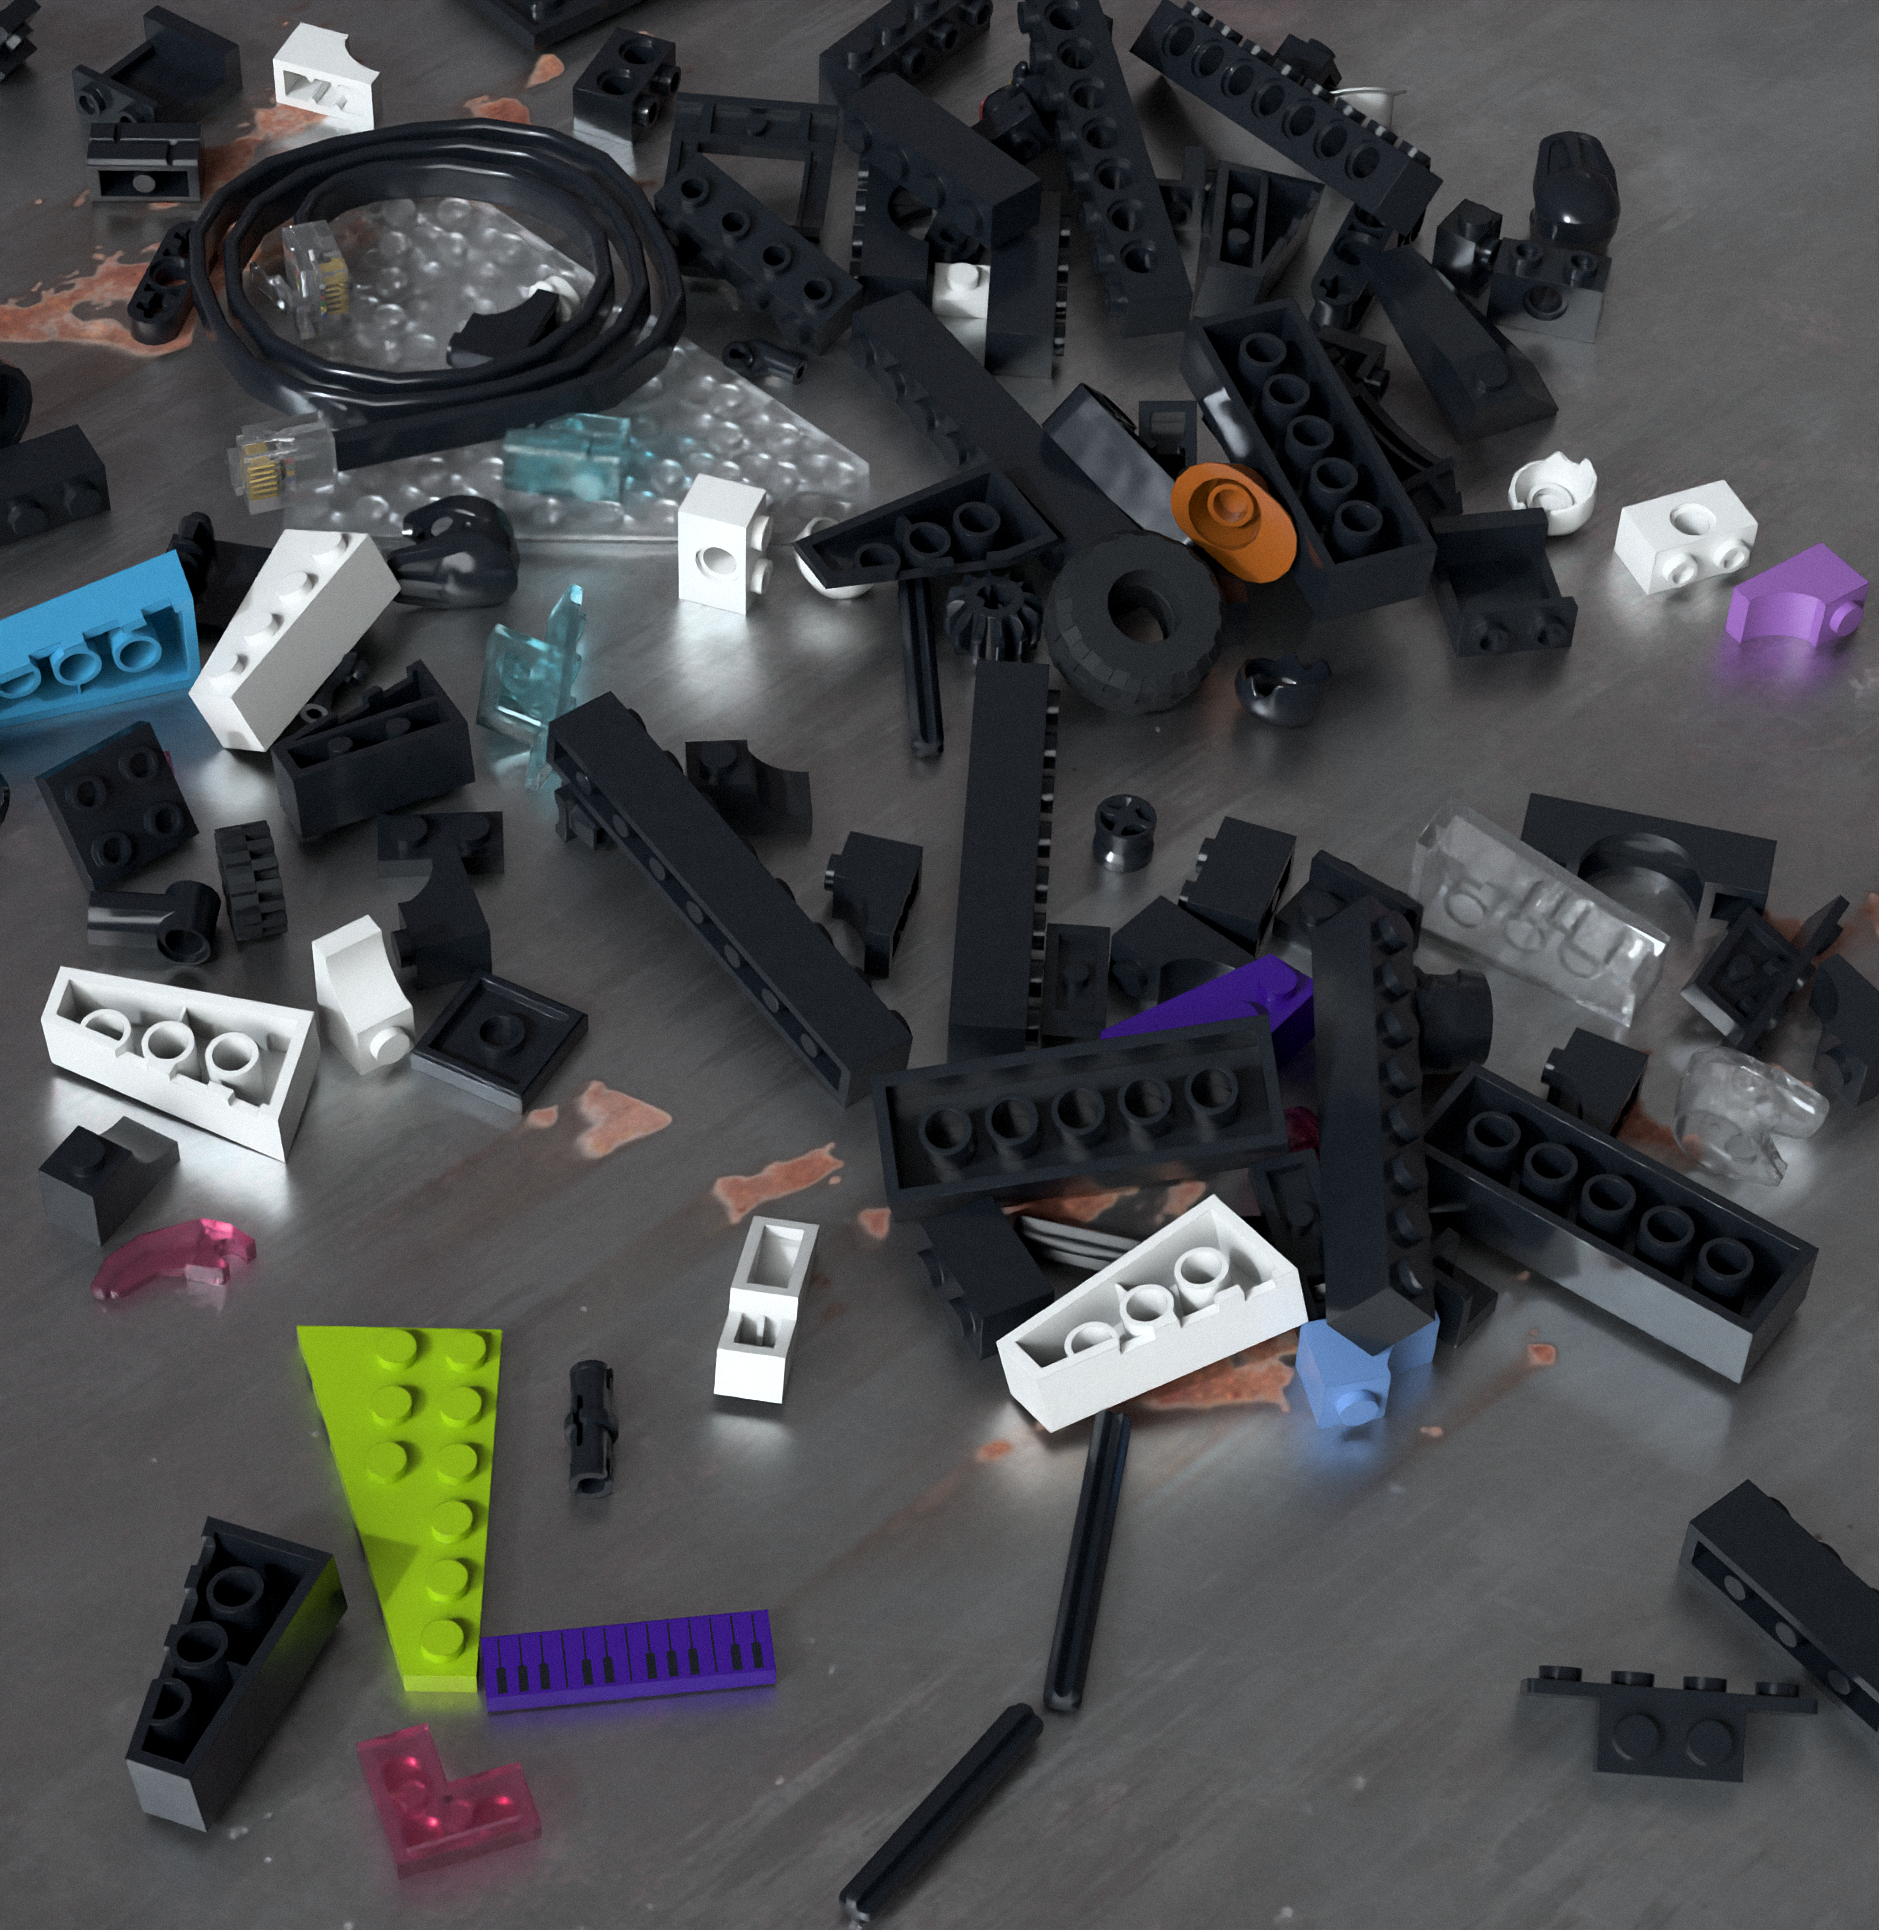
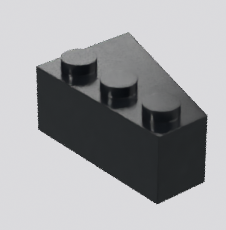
[270,659,476,839]

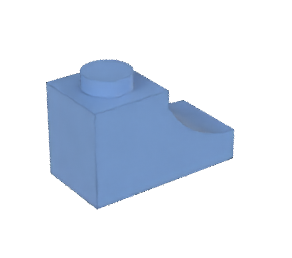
[1295,1309,1440,1429]

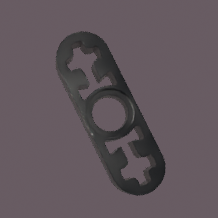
[127,221,218,346]

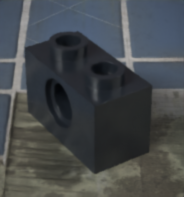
[1486,237,1612,344]

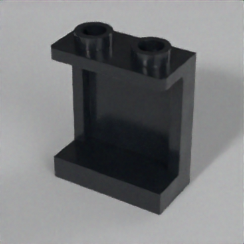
[72,5,243,123]
[1428,507,1578,658]

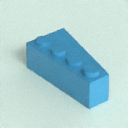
[0,549,201,729]

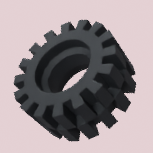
[214,820,288,942]

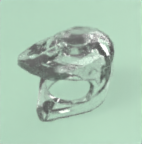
[1672,1046,1829,1187]

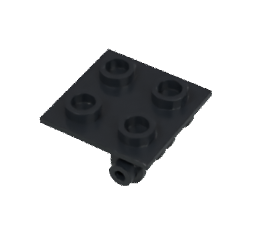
[165,512,273,631]

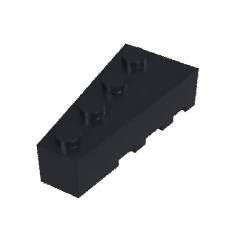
[125,1516,348,1832]

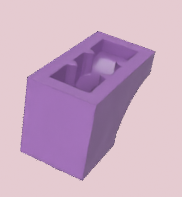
[1725,542,1870,648]

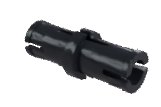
[564,1360,619,1499]

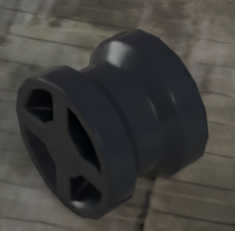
[1092,794,1157,873]

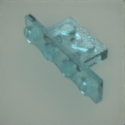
[475,584,587,792]

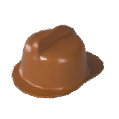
[1171,462,1298,584]

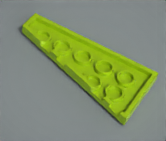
[296,1325,503,1692]

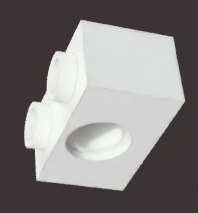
[678,473,774,615]
[1614,479,1758,595]

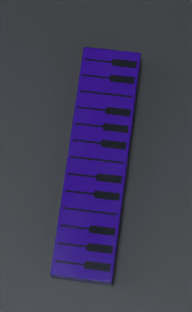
[481,1609,776,1712]

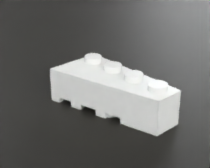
[188,529,402,752]
[41,966,321,1163]
[996,1194,1309,1433]

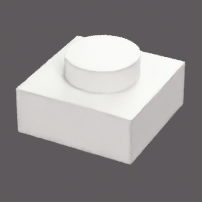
[932,263,990,319]

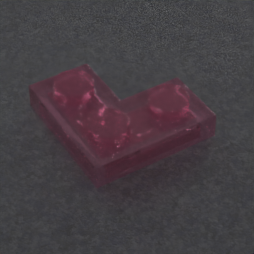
[356,1723,542,1880]

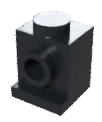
[1432,198,1503,299]

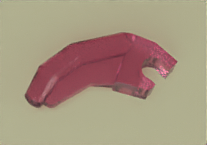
[89,1218,257,1301]

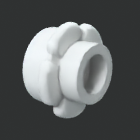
[529,276,581,326]

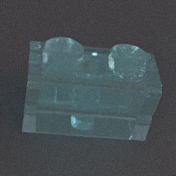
[503,412,632,503]

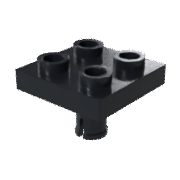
[34,721,199,891]

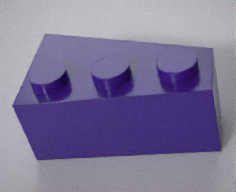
[1100,953,1315,1072]

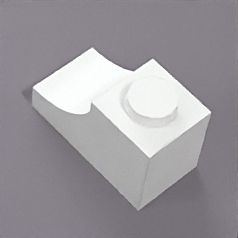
[273,22,383,128]
[312,915,416,1076]

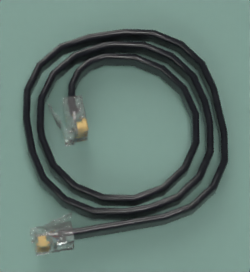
[189,117,687,515]

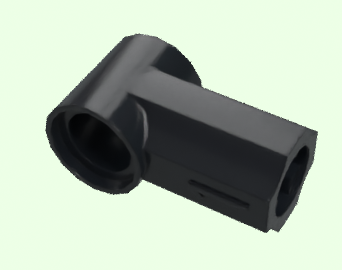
[87,880,221,966]

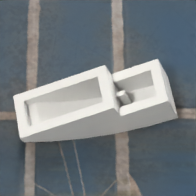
[714,1216,820,1404]

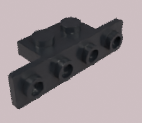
[1679,895,1850,1083]
[1520,1665,1818,1783]

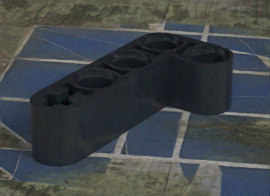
[1041,382,1210,556]

